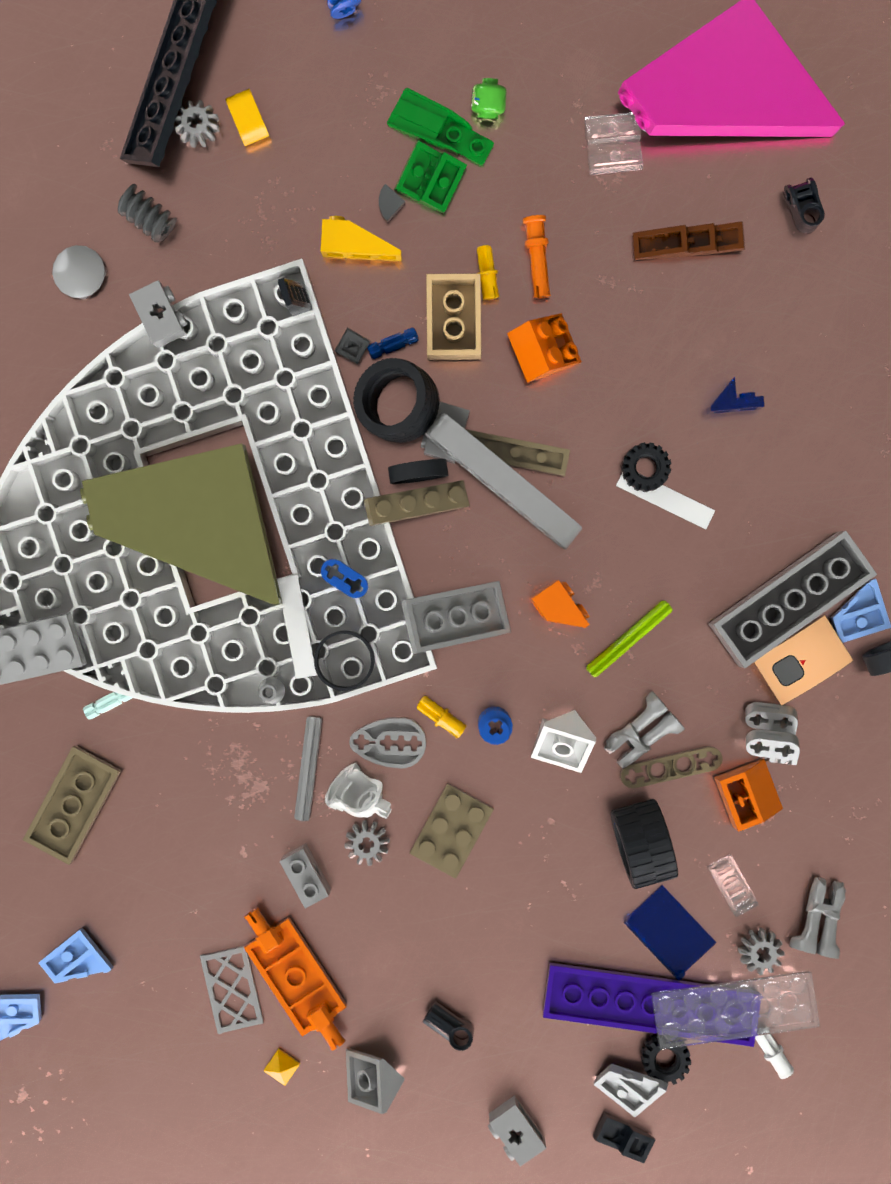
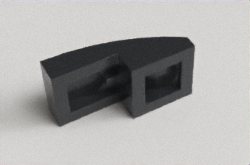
[593,1113,655,1163]

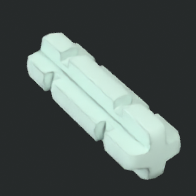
[83,686,132,719]

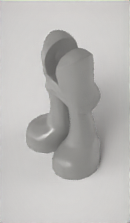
[604,691,685,769]
[789,877,846,959]

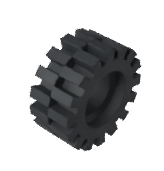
[621,442,671,492]
[641,1034,691,1085]

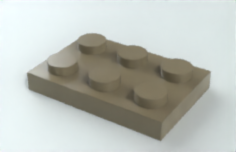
[409,783,494,879]

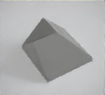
[346,1048,405,1114]

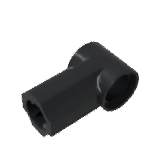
[422,1002,474,1051]

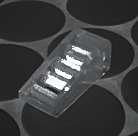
[707,854,759,917]

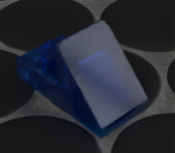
[706,377,765,415]

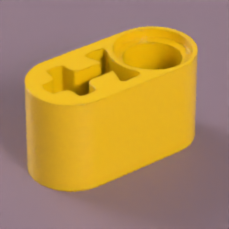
[225,89,269,146]

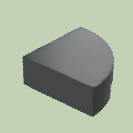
[379,184,405,223]

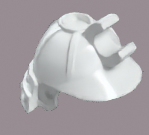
[325,763,392,819]

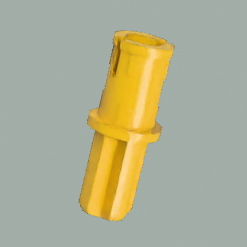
[477,245,499,300]
[417,696,467,739]

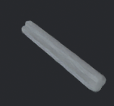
[294,716,322,821]

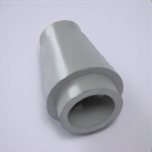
[258,677,285,704]

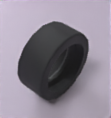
[862,641,891,676]

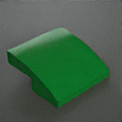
[394,140,467,213]

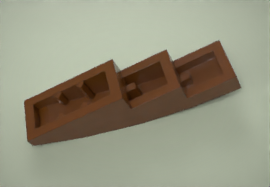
[633,221,745,260]

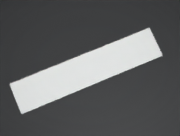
[616,472,715,529]
[277,574,317,679]

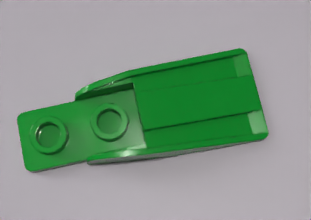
[387,88,494,166]

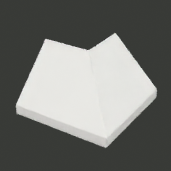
[531,710,596,773]

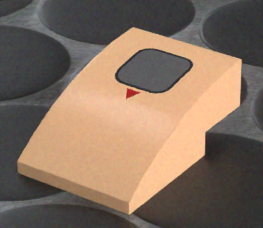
[755,615,853,705]

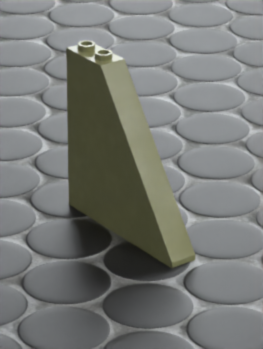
[80,443,283,605]

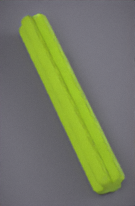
[586,601,673,677]

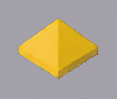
[264,1048,300,1085]

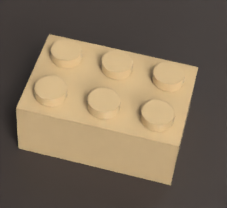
[426,274,481,360]

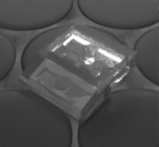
[584,112,643,175]

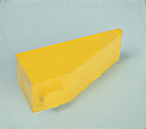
[321,216,402,261]

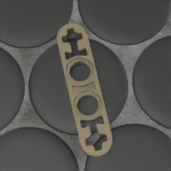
[620,746,722,788]

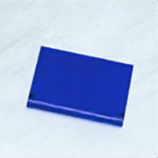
[623,885,717,980]

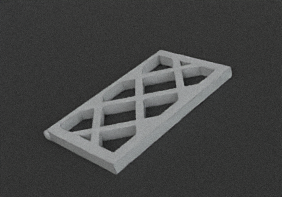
[200,945,264,1034]

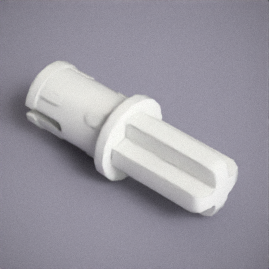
[755,1027,794,1079]

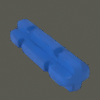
[367,328,419,359]

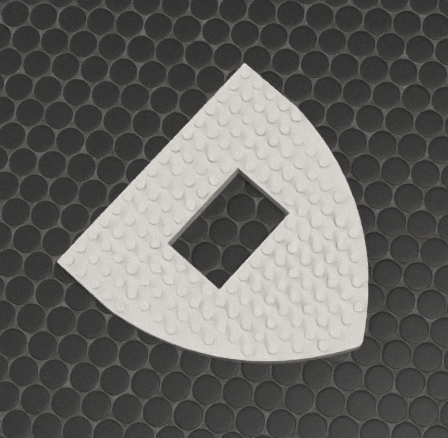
[0,259,437,713]

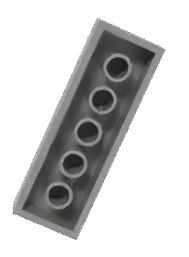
[708,531,877,668]

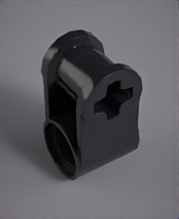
[784,177,825,234]

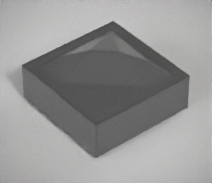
[334,327,371,364]

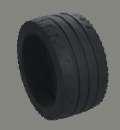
[353,358,440,443]

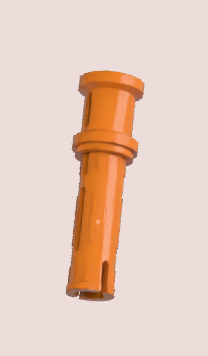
[522,215,551,299]

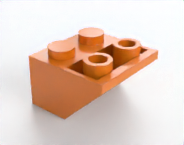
[507,313,582,382]
[529,580,590,628]
[714,759,783,832]

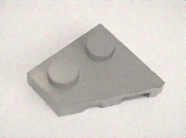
[594,1064,668,1117]

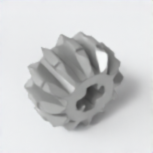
[175,100,220,148]
[344,820,390,866]
[738,928,785,975]

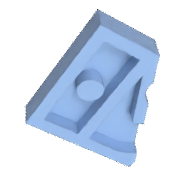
[830,579,891,643]
[0,994,42,1041]

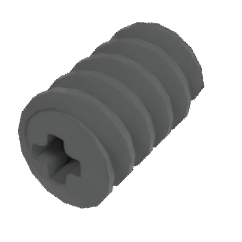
[118,184,177,242]

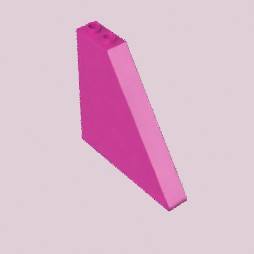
[618,0,845,137]

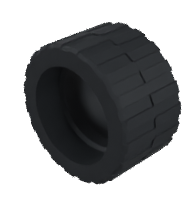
[611,799,678,889]

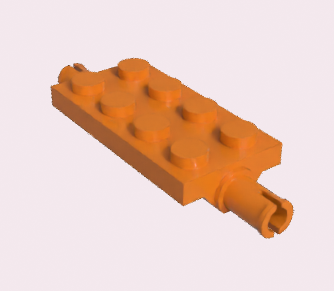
[244,907,347,1051]

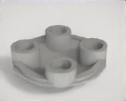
[52,245,107,299]

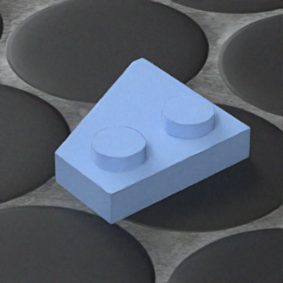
[39,928,114,983]

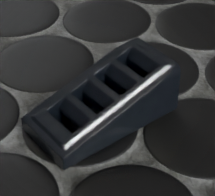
[278,278,312,316]

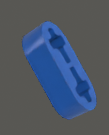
[321,559,369,598]

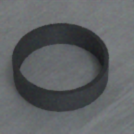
[388,459,449,484]
[314,630,375,691]

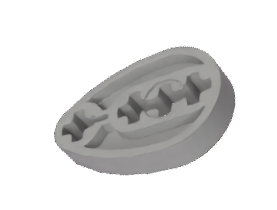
[349,717,426,768]

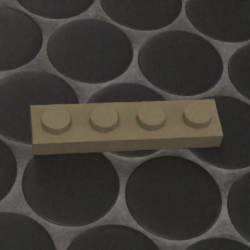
[466,429,570,476]
[363,480,470,526]

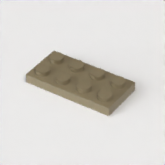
[23,746,122,865]

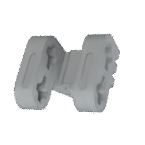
[745,702,800,765]

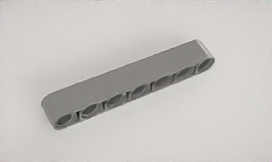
[425,413,582,550]

